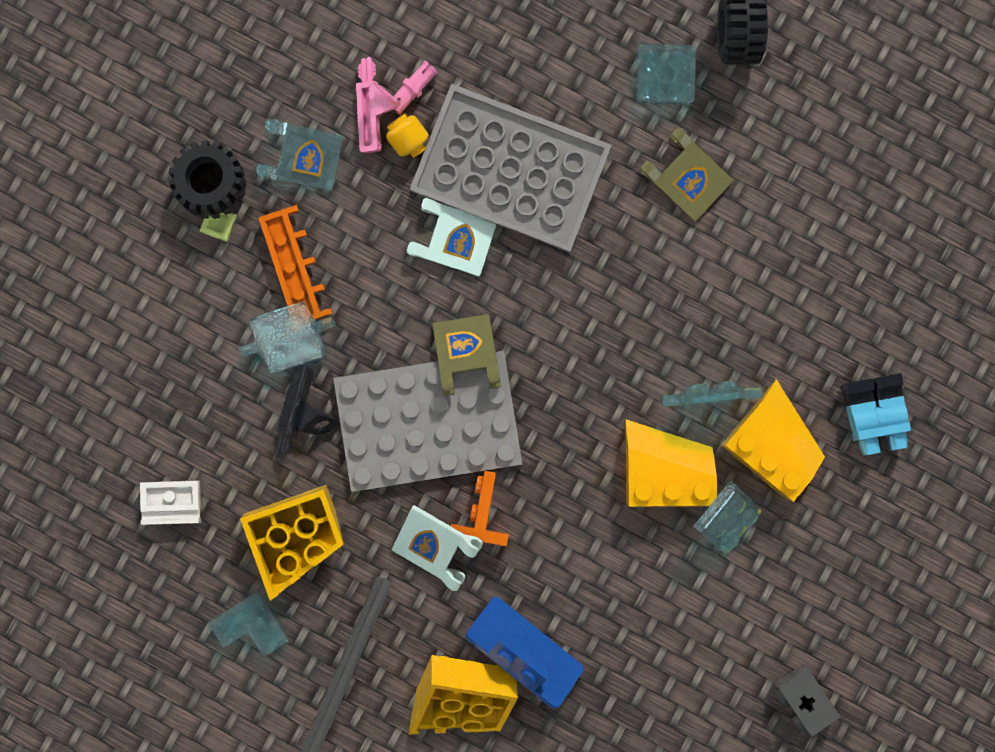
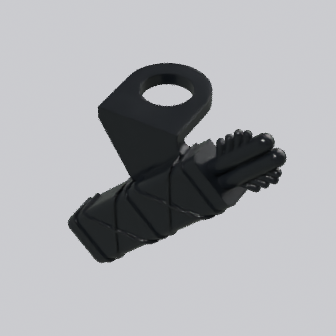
[275,364,336,459]

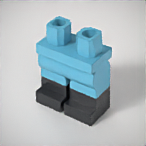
[841,373,911,456]

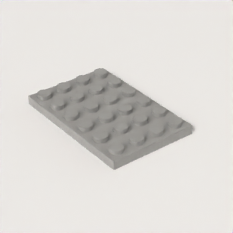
[410,84,612,253]
[333,351,522,492]

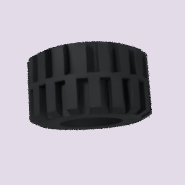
[717,0,768,65]
[168,140,247,219]

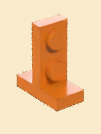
[451,471,509,546]

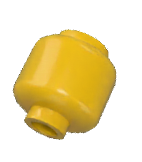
[386,114,429,158]

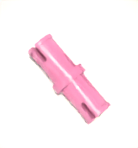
[393,61,438,115]

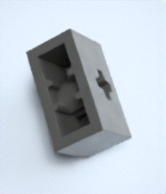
[774,664,841,737]

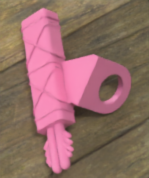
[356,57,401,153]

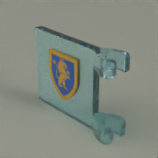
[256,119,343,191]

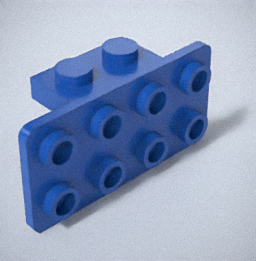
[465,597,584,709]

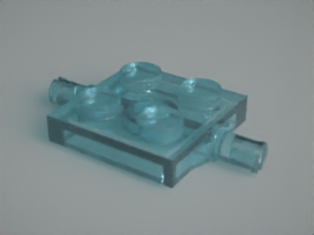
[240,301,336,374]
[662,381,762,408]

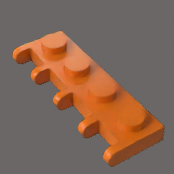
[258,205,333,327]

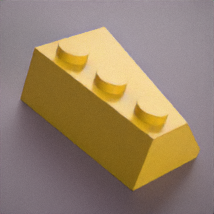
[721,379,825,502]
[625,419,717,507]
[240,485,344,601]
[409,655,518,735]

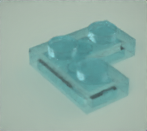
[208,591,289,657]

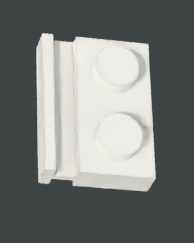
[140,481,201,525]

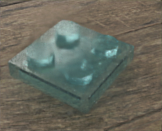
[636,44,696,105]
[693,481,762,556]

